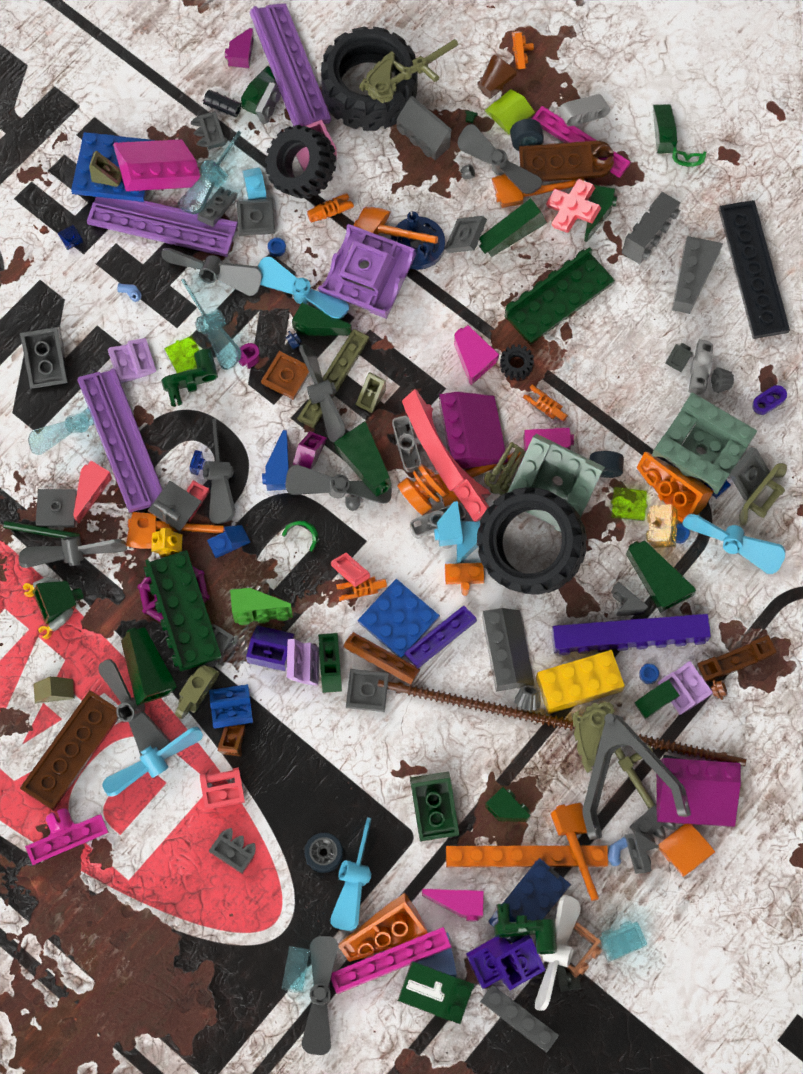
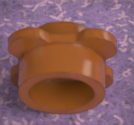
[711,680,727,700]

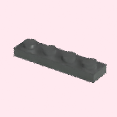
[480,985,559,1053]

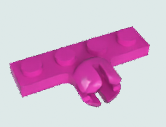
[25,808,109,865]

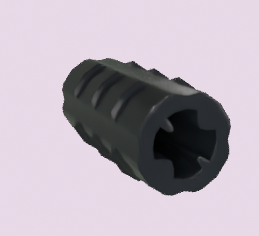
[203,89,242,118]

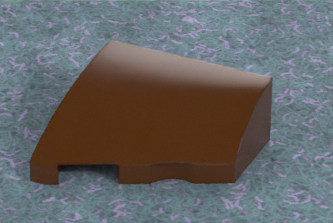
[478,55,517,99]

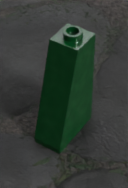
[479,198,547,257]
[334,421,392,497]
[626,540,696,613]
[121,627,177,706]

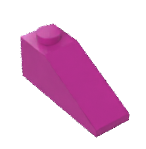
[422,889,484,922]

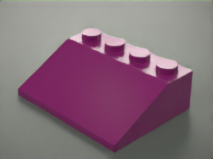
[439,392,508,469]
[656,758,741,827]

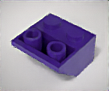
[246,625,295,671]

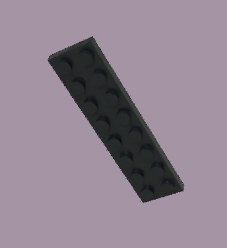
[718,200,790,339]

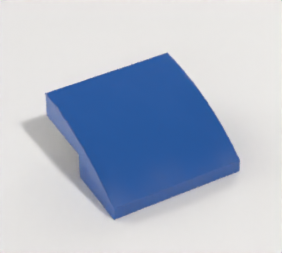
[209,684,253,728]

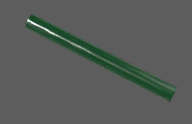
[3,521,80,539]

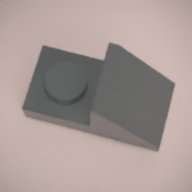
[611,581,648,616]
[624,832,659,874]

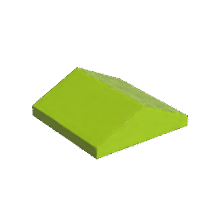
[485,89,535,135]

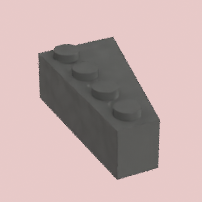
[622,192,681,264]
[672,236,723,314]

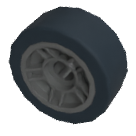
[305,833,343,873]

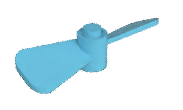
[258,257,349,319]
[682,514,785,574]
[102,727,203,797]
[331,817,371,931]

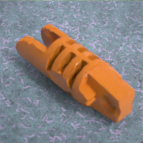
[307,193,354,223]
[523,384,568,421]
[336,576,387,601]

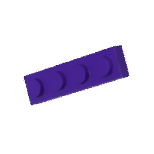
[404,605,477,669]

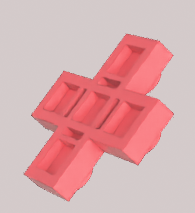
[546,179,601,233]

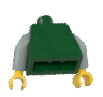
[23,577,83,639]

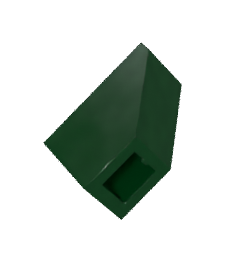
[485,787,531,822]

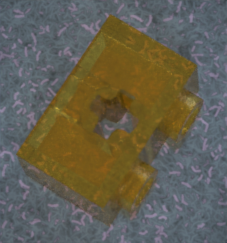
[646,504,678,548]

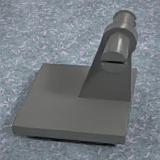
[148,481,202,532]

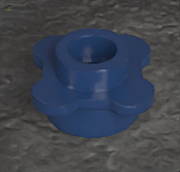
[286,331,302,349]

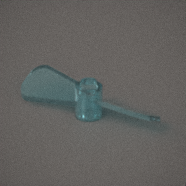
[178,131,241,214]
[181,279,241,370]
[28,407,95,455]

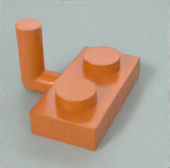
[512,31,534,69]
[445,563,484,596]

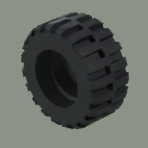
[265,125,337,199]

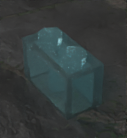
[599,920,647,963]
[282,946,310,994]

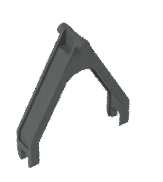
[582,713,691,840]

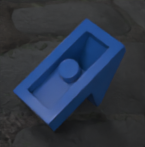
[207,525,250,558]

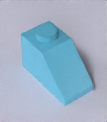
[242,167,267,200]
[434,501,463,547]
[457,521,480,563]

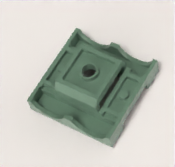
[652,392,757,494]
[508,434,605,532]

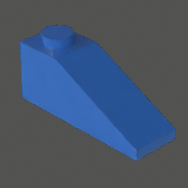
[262,430,289,491]

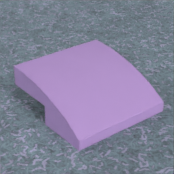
[108,338,156,383]
[287,639,319,686]
[658,661,713,715]

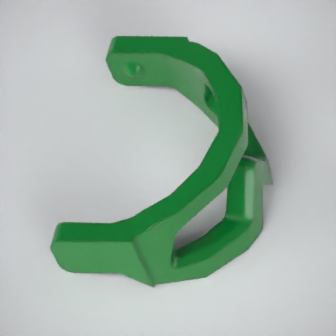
[672,147,706,167]
[281,521,318,552]

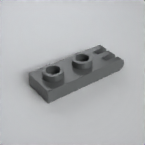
[198,187,237,227]

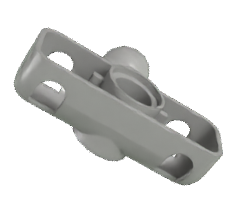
[688,339,713,394]
[392,416,421,473]
[410,502,466,549]

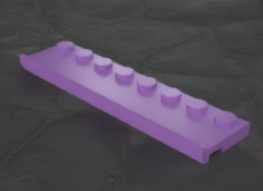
[250,3,332,126]
[87,197,238,257]
[78,368,163,513]

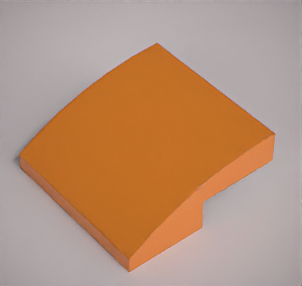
[658,824,715,877]

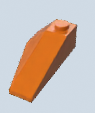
[637,452,714,522]
[338,893,428,962]

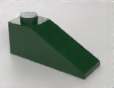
[241,66,277,115]
[653,104,678,154]
[584,185,617,242]
[292,302,352,336]
[318,633,342,693]

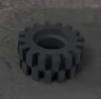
[500,344,534,381]

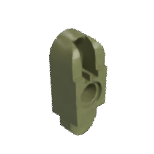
[175,666,219,719]

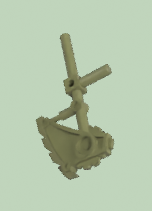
[359,39,458,103]
[573,701,655,809]

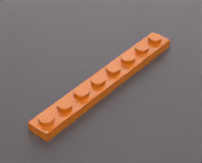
[446,845,608,867]

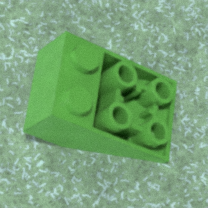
[230,588,293,625]

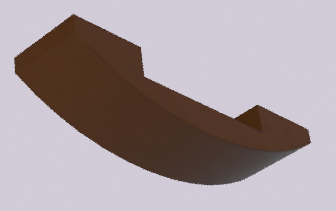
[697,635,777,682]

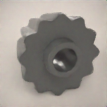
[711,367,734,393]
[514,685,541,711]

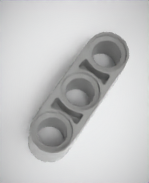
[558,94,610,126]

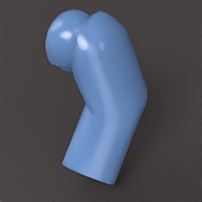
[117,283,141,302]
[608,837,628,866]

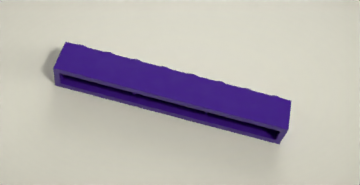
[551,614,711,656]

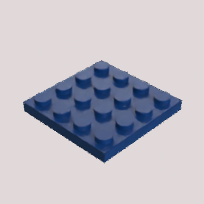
[71,132,155,202]

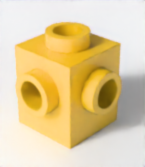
[151,528,182,557]

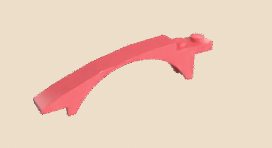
[402,389,491,522]

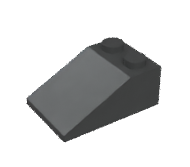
[20,326,68,389]

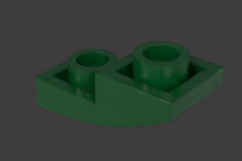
[634,679,680,719]

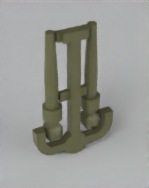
[484,442,526,495]

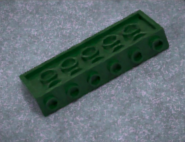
[504,247,615,345]
[143,550,222,671]

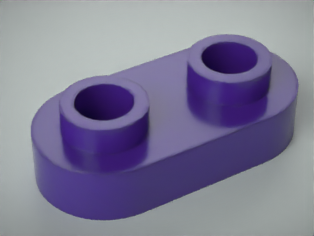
[752,385,787,415]

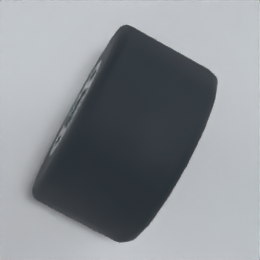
[510,119,544,151]
[590,451,624,478]

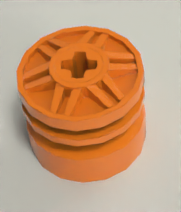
[397,464,448,515]

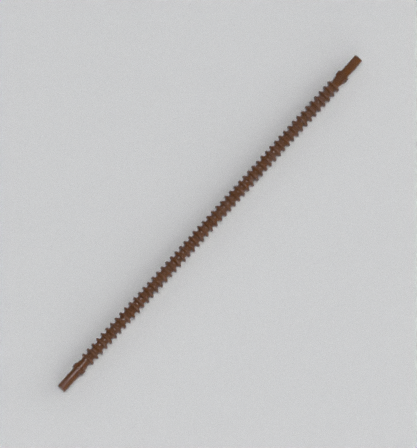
[377,680,747,767]

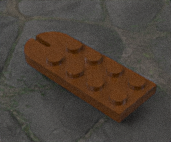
[519,140,614,182]

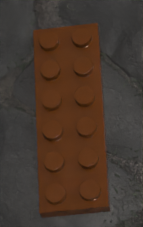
[20,690,119,811]

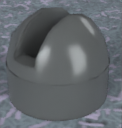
[460,164,475,180]
[345,497,361,511]

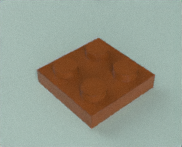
[261,351,310,400]

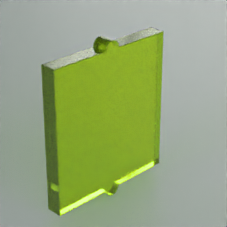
[164,335,199,373]
[611,487,648,521]

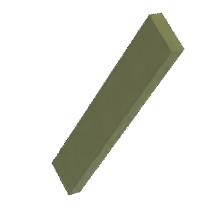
[298,329,369,429]

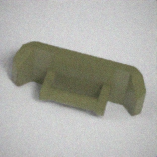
[739,463,787,526]

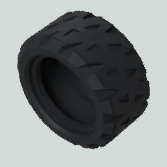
[321,27,418,131]
[477,487,587,595]

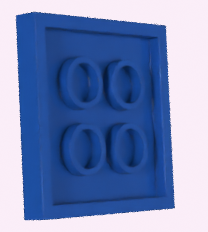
[358,579,440,659]

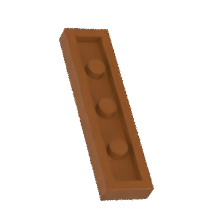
[343,632,421,685]

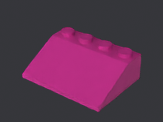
[113,140,200,191]

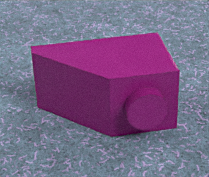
[225,28,254,68]
[293,431,327,469]

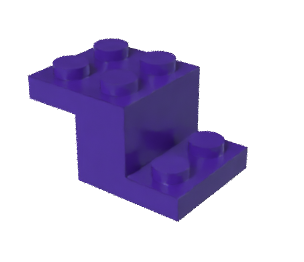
[466,934,545,990]

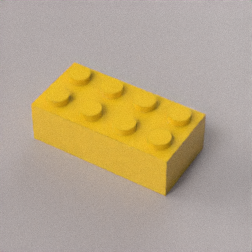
[536,650,625,714]

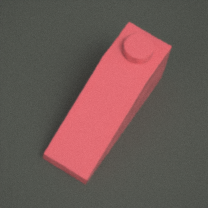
[73,461,112,523]

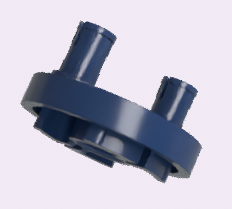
[391,211,445,270]

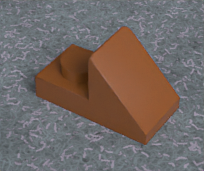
[218,725,245,756]

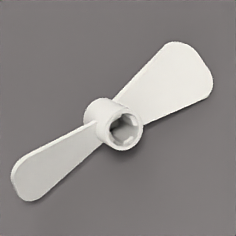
[535,895,580,1011]

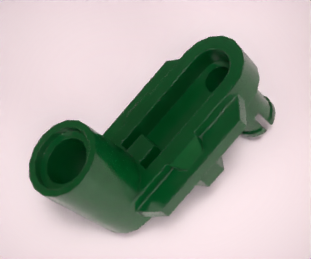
[161,349,218,407]
[494,903,557,955]

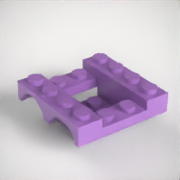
[318,224,416,319]

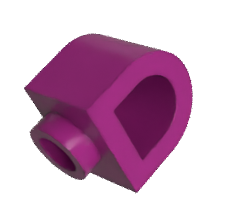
[236,343,260,369]

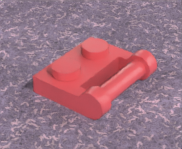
[199,767,245,810]

